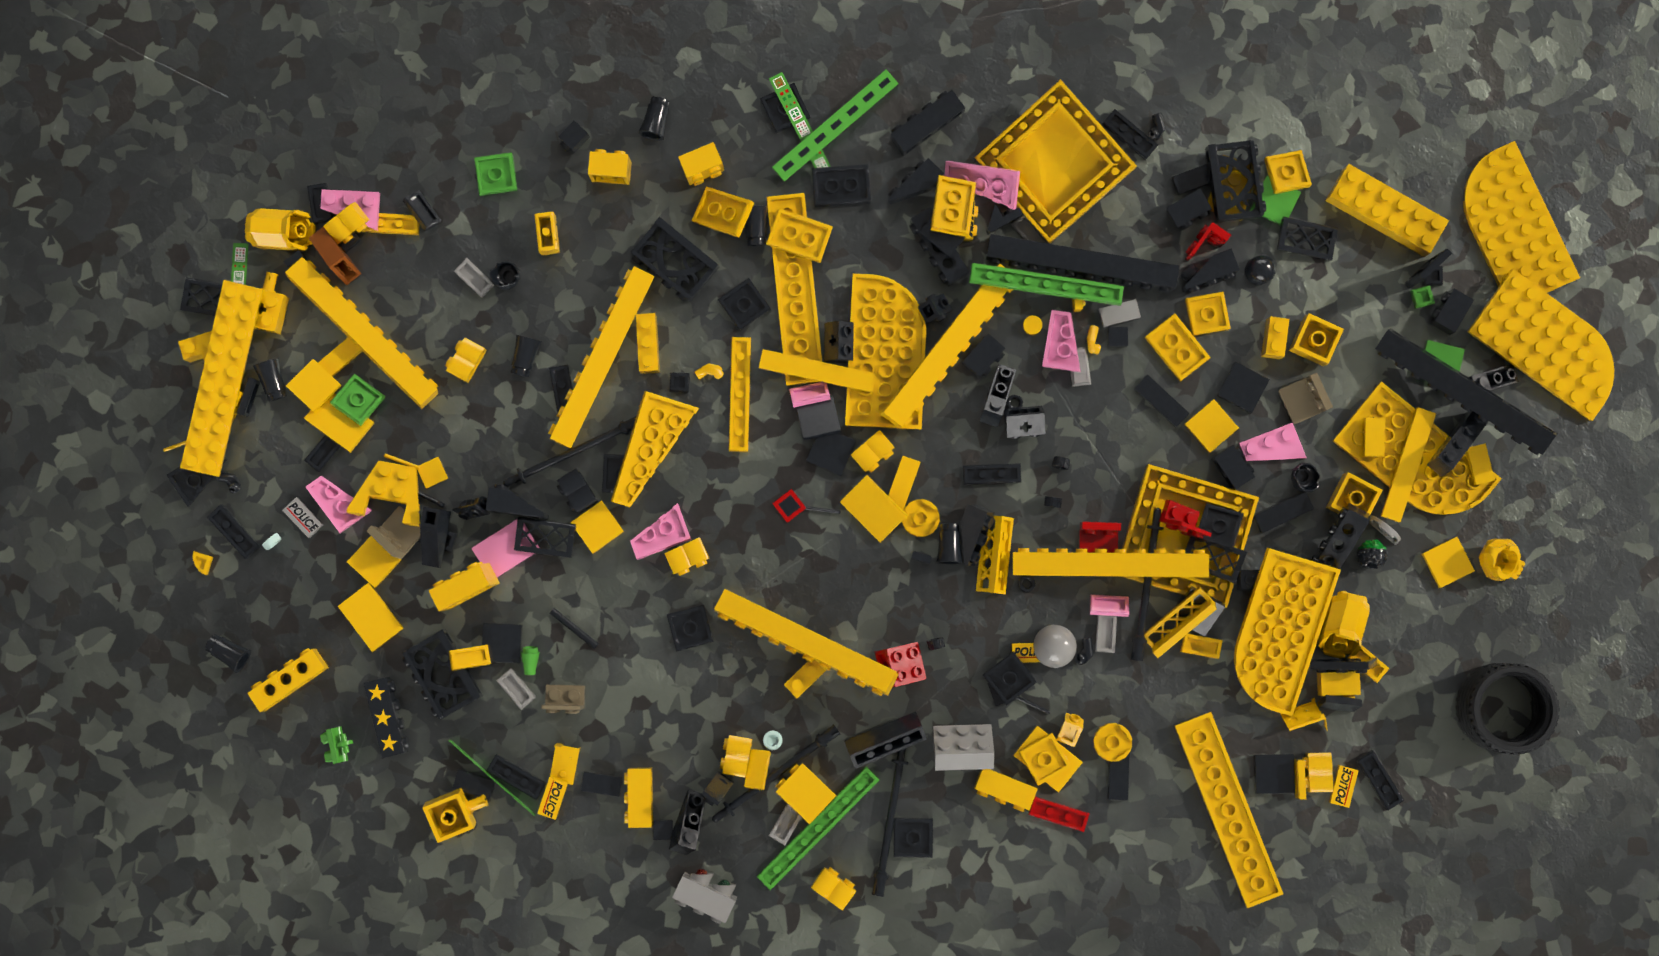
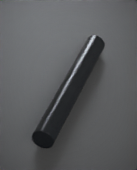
[549,608,599,649]

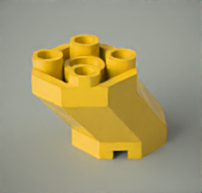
[245,208,316,251]
[1318,591,1370,658]

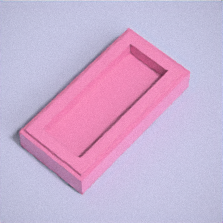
[789,382,831,408]
[1090,595,1129,617]

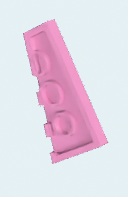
[944,161,1020,210]

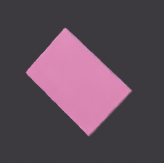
[471,519,540,578]

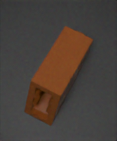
[309,227,361,285]

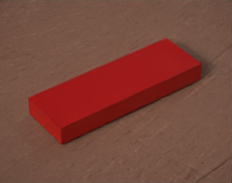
[1028,796,1090,832]

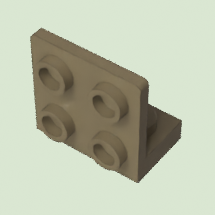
[1278,373,1333,424]
[367,506,421,559]
[541,684,585,714]

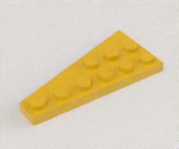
[611,391,699,507]

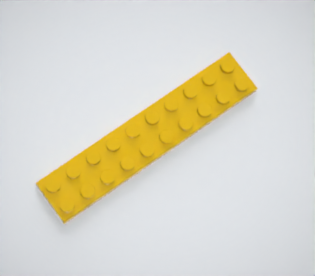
[767,193,822,386]
[180,280,263,477]
[1174,712,1283,908]

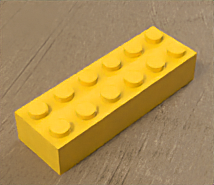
[1325,164,1449,257]

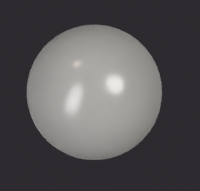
[1033,625,1077,668]

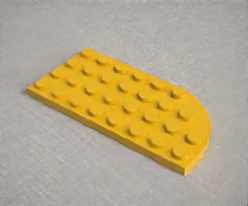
[1463,141,1580,293]
[1467,269,1614,421]
[845,273,926,430]
[1332,381,1502,515]
[1234,548,1341,716]

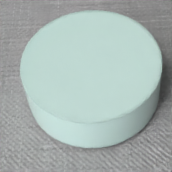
[262,533,281,550]
[763,730,783,750]

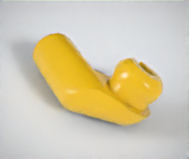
[1087,325,1101,355]
[694,363,724,380]

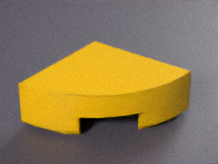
[192,551,213,575]

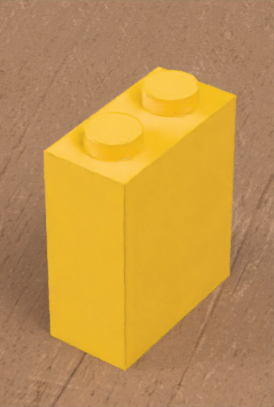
[775,763,836,824]

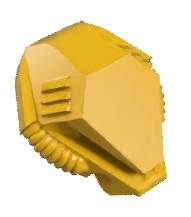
[1479,538,1525,581]

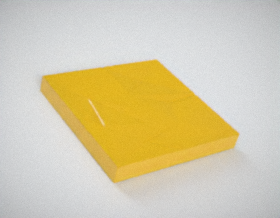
[975,79,1137,243]
[1120,464,1259,608]

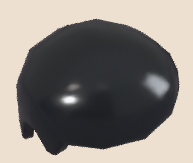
[1245,255,1276,285]
[489,261,521,290]
[1291,463,1321,492]

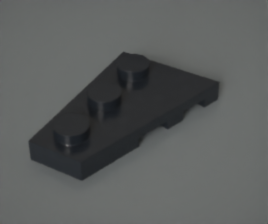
[167,457,227,507]
[1310,658,1377,673]

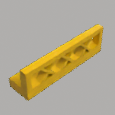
[976,516,1014,594]
[1144,587,1217,658]

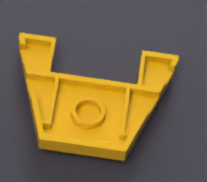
[346,460,421,527]

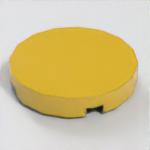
[902,499,940,537]
[1093,723,1132,762]

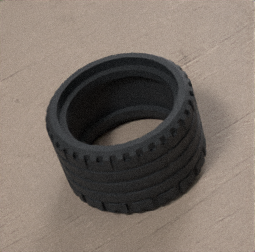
[1456,663,1560,755]

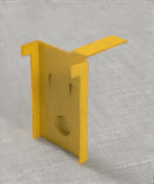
[1280,698,1328,731]
[550,743,581,785]

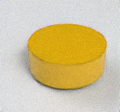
[1023,315,1042,335]

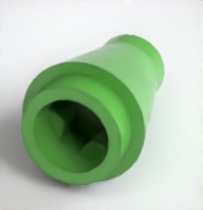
[521,646,540,675]

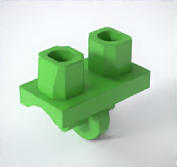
[320,726,353,764]

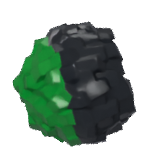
[1356,539,1388,569]

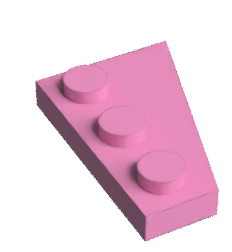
[321,189,380,231]
[1042,310,1081,372]
[1238,423,1307,461]
[306,476,371,533]
[630,503,691,560]

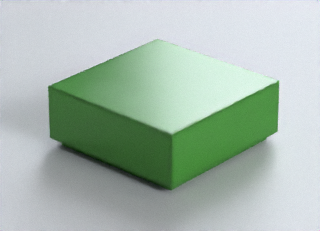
[1410,285,1435,309]

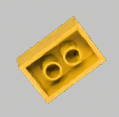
[429,562,500,611]

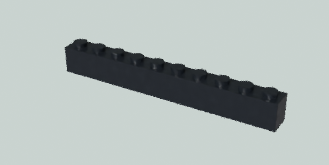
[986,234,1180,293]
[1375,328,1558,455]

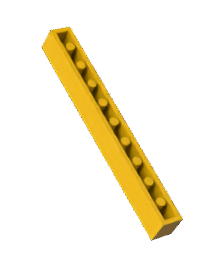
[285,257,438,409]
[881,264,1012,428]
[548,266,655,449]
[1013,548,1209,577]
[714,589,898,696]

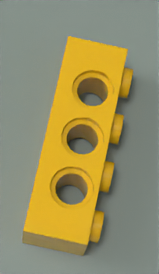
[247,648,329,712]

